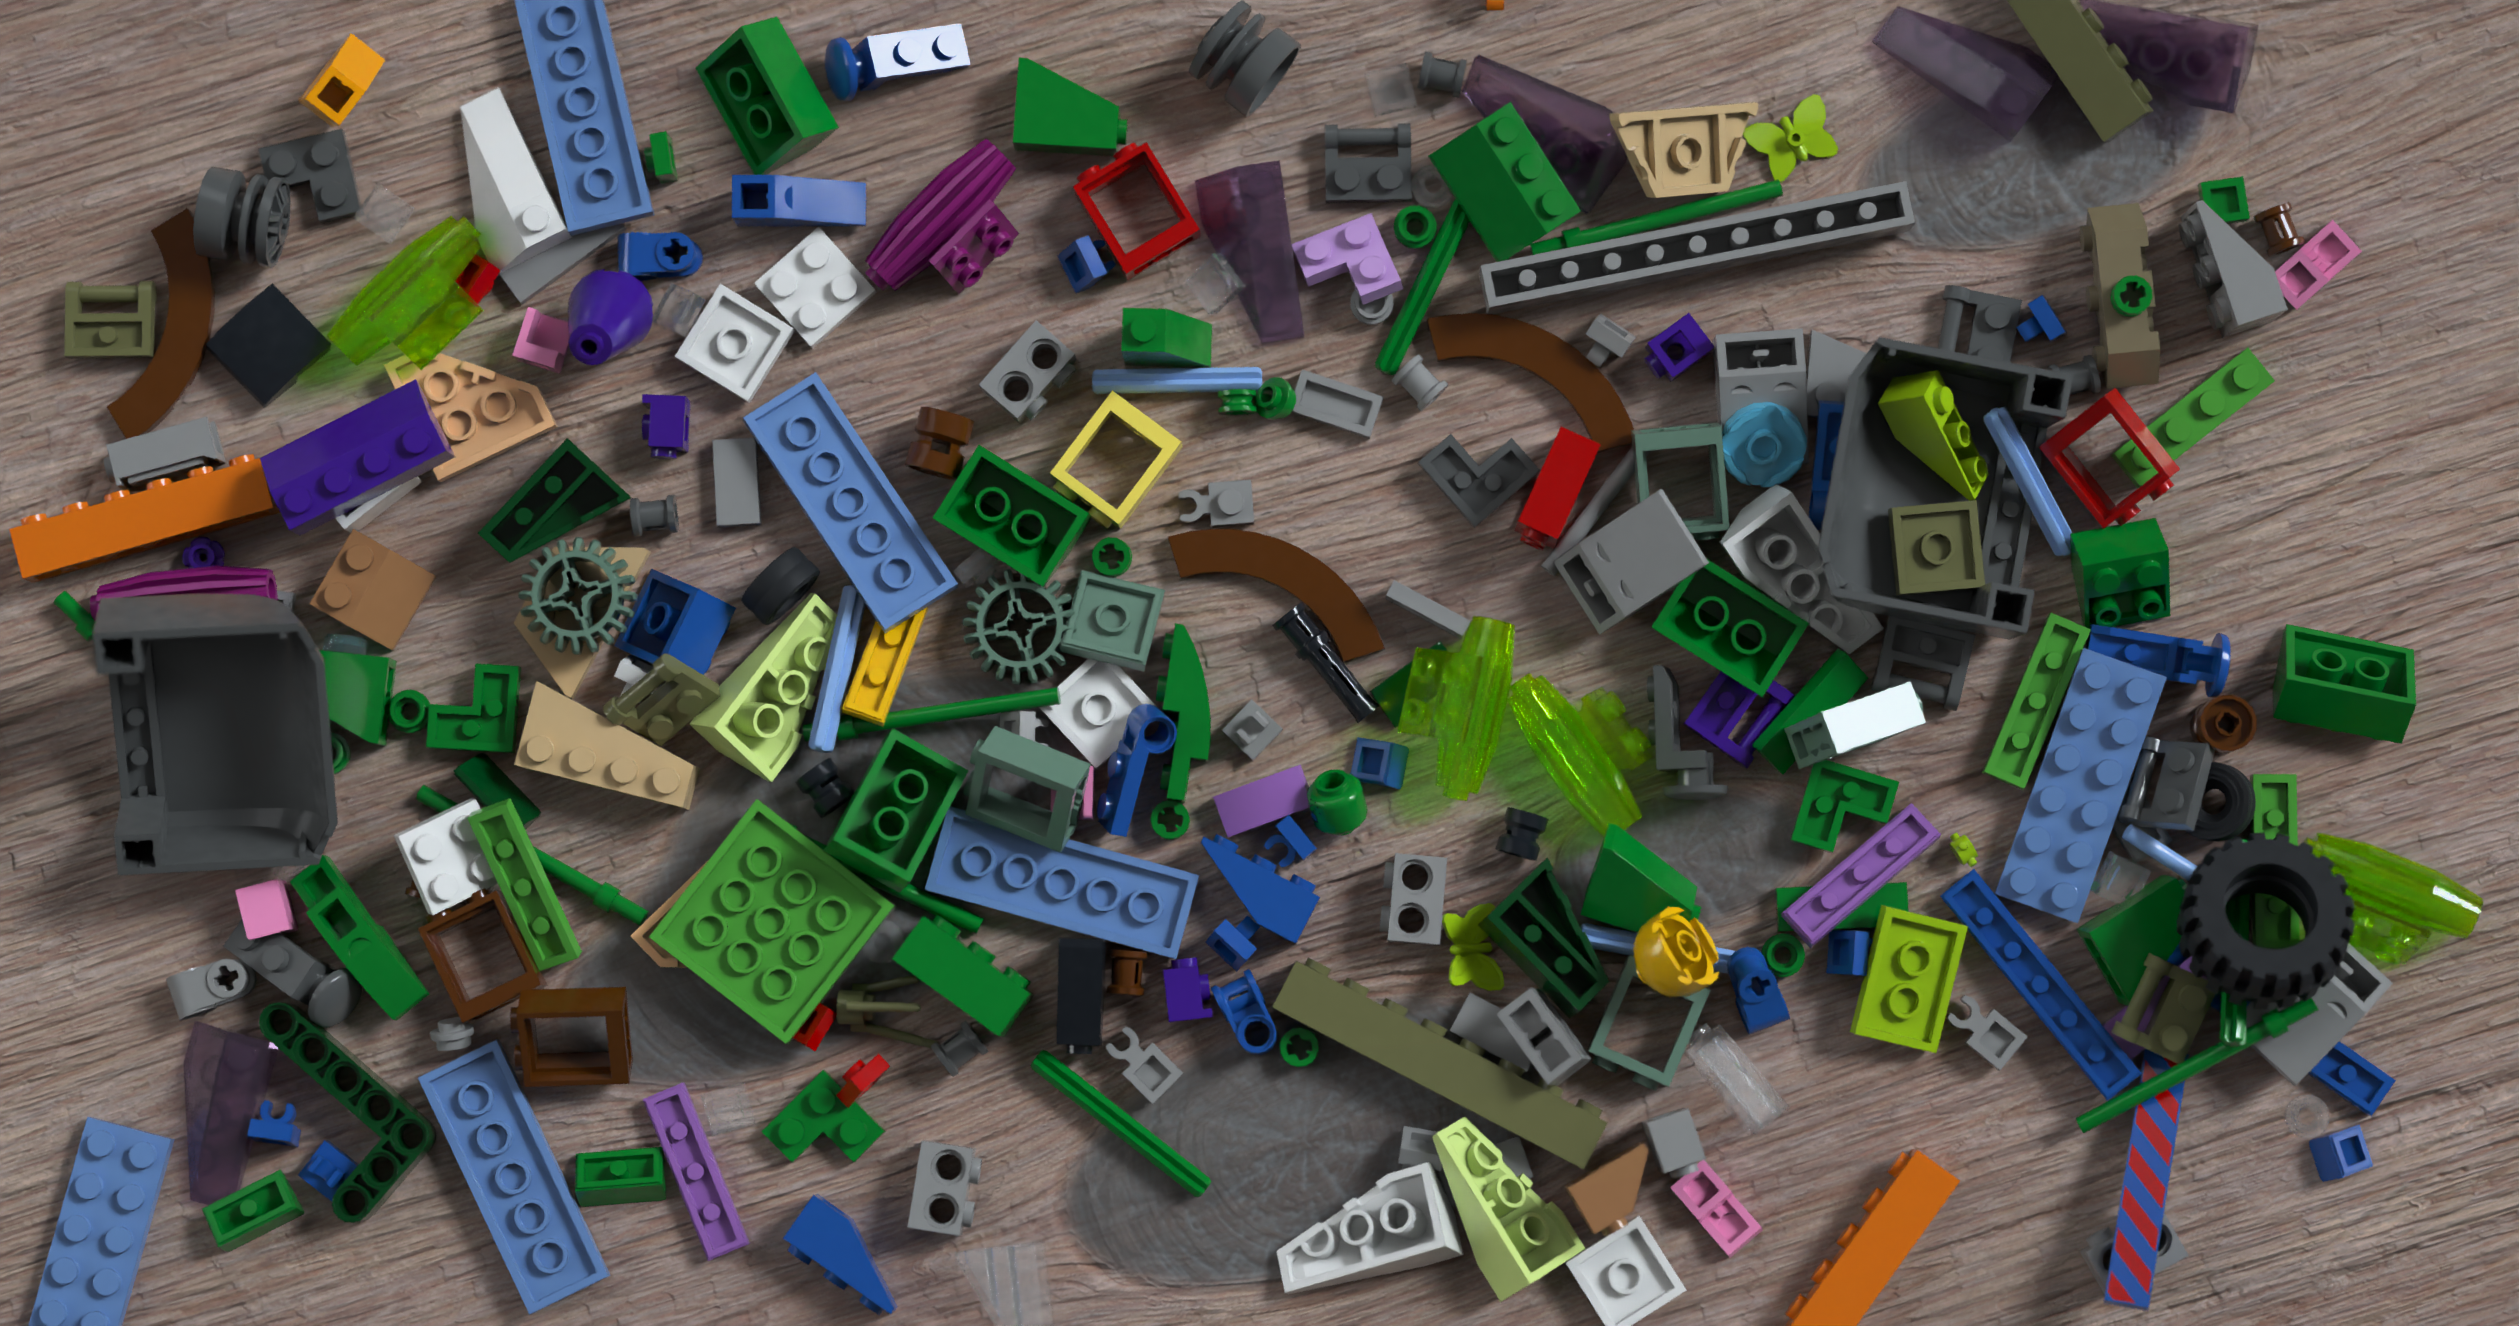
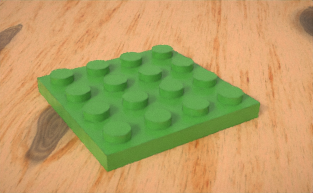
[649,799,895,1044]

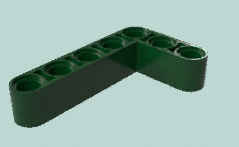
[259,1002,436,1223]

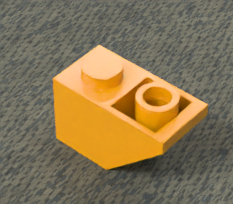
[298,33,385,127]

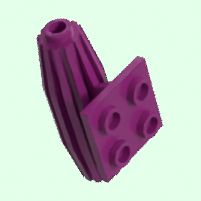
[865,139,1019,294]
[90,565,278,621]

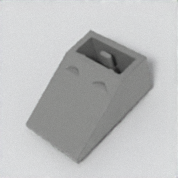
[2178,200,2288,338]
[1712,328,1809,470]
[1553,489,1709,635]
[2246,943,2393,1086]

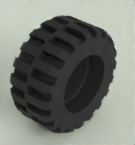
[2177,833,2355,1010]

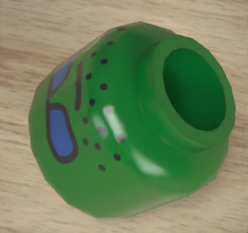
[1307,770,1368,836]

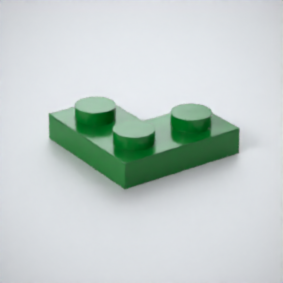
[426,663,521,753]
[1790,760,1899,853]
[762,1070,886,1163]

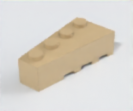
[514,681,700,810]

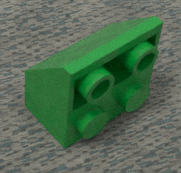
[2070,518,2171,629]

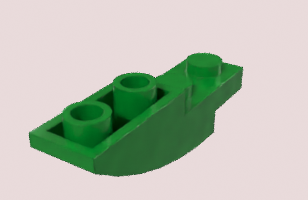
[1156,623,1211,803]
[290,855,429,1021]

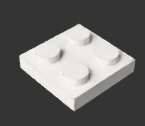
[754,226,877,349]
[675,284,795,403]
[1039,658,1157,770]
[394,798,498,915]
[1565,1215,1686,1326]

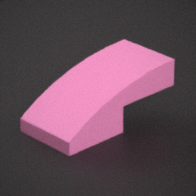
[2275,220,2362,310]
[1670,1160,1763,1258]

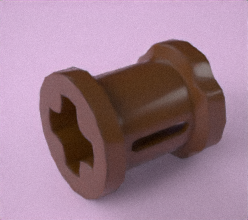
[2253,202,2306,257]
[1106,949,1148,995]

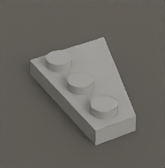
[1806,330,1867,418]

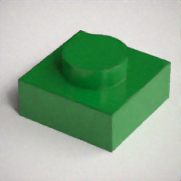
[644,131,678,184]
[2198,176,2250,224]

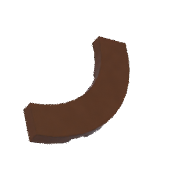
[107,208,215,439]
[1427,313,1634,453]
[1168,529,1385,663]

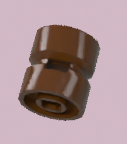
[905,407,975,481]
[2190,695,2257,755]

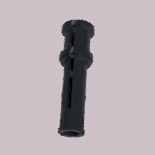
[1272,602,1379,723]

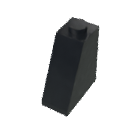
[1056,938,1107,1054]

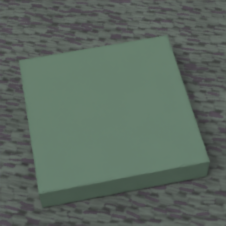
[1060,570,1165,672]

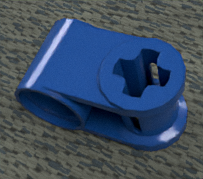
[617,232,703,281]
[1727,947,1790,1035]
[1210,969,1278,1055]

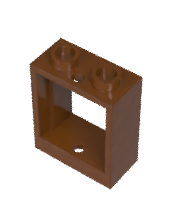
[418,888,548,1024]
[510,987,633,1087]

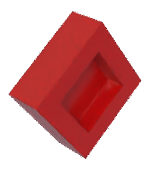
[445,250,501,306]
[793,1003,837,1051]
[836,1053,890,1108]

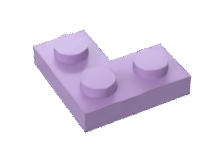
[1291,213,1403,305]

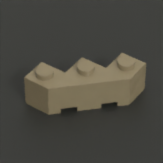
[2079,203,2160,389]

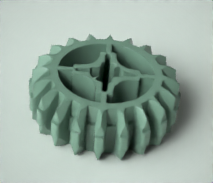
[518,537,638,655]
[962,569,1077,685]

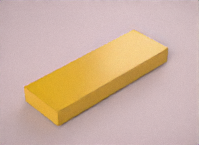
[842,607,928,727]

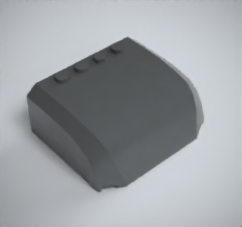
[1818,337,2073,640]
[93,594,338,876]

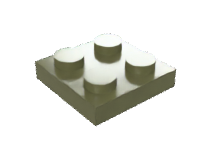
[1888,500,1985,596]

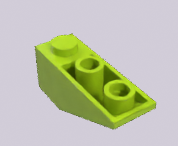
[1878,370,1989,501]

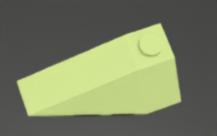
[690,593,837,782]
[1432,1117,1586,1302]

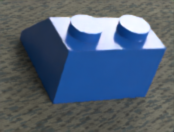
[614,569,736,675]

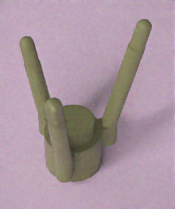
[837,975,938,1049]

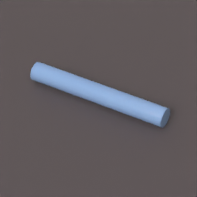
[2122,824,2196,881]

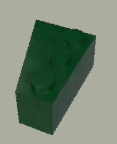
[478,438,632,563]
[1478,857,1610,1018]

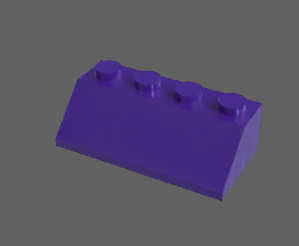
[260,379,455,536]

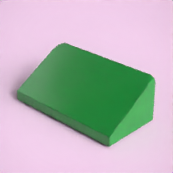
[575,1147,666,1207]
[202,1170,305,1252]

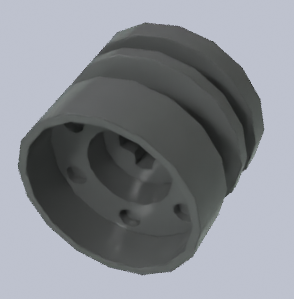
[1189,0,1301,117]
[193,166,290,268]

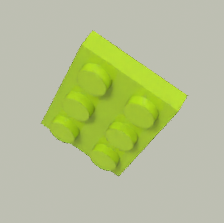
[1850,905,1968,1053]

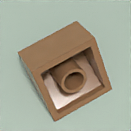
[309,529,437,651]
[1564,1142,1649,1237]

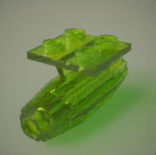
[327,215,484,370]
[1397,616,1515,802]
[1507,673,1652,838]
[2304,832,2483,964]

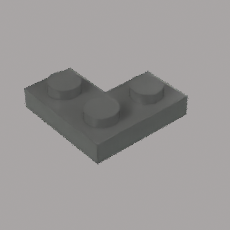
[258,129,364,224]
[1418,434,1540,529]

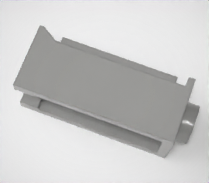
[104,417,226,490]

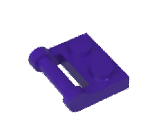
[1683,671,1795,769]

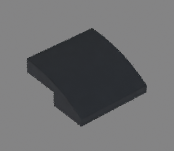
[205,283,331,408]

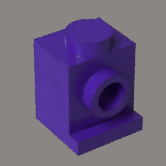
[1644,313,1715,382]
[642,394,691,459]
[1163,957,1213,1023]

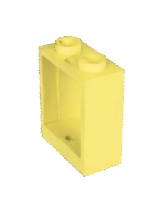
[1050,390,1183,529]

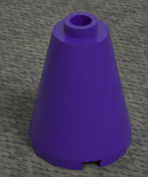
[568,269,653,365]

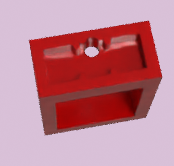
[1073,142,1201,281]
[2039,388,2180,529]
[1514,427,1601,551]

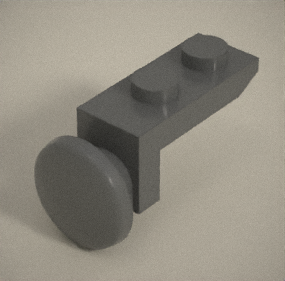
[1647,665,1728,800]
[223,919,362,1028]

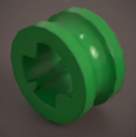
[2110,275,2152,317]
[1218,389,1257,416]
[1092,537,1132,577]
[1151,800,1190,840]
[1280,1028,1319,1067]

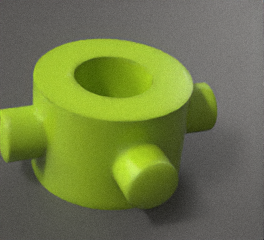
[1949,833,1978,867]

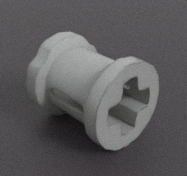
[1391,354,1449,412]

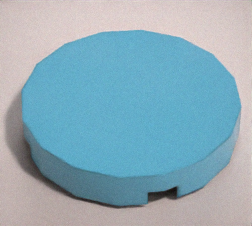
[1722,402,1807,487]

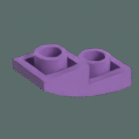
[1213,764,1309,837]

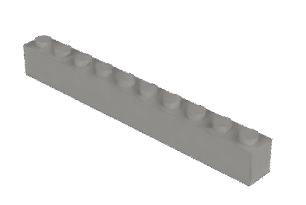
[1479,181,1915,314]

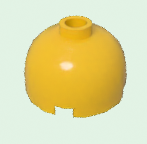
[1633,907,1719,997]

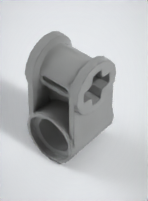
[166,959,257,1020]

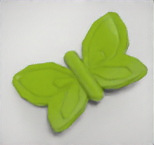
[1743,94,1838,182]
[1442,903,1505,991]

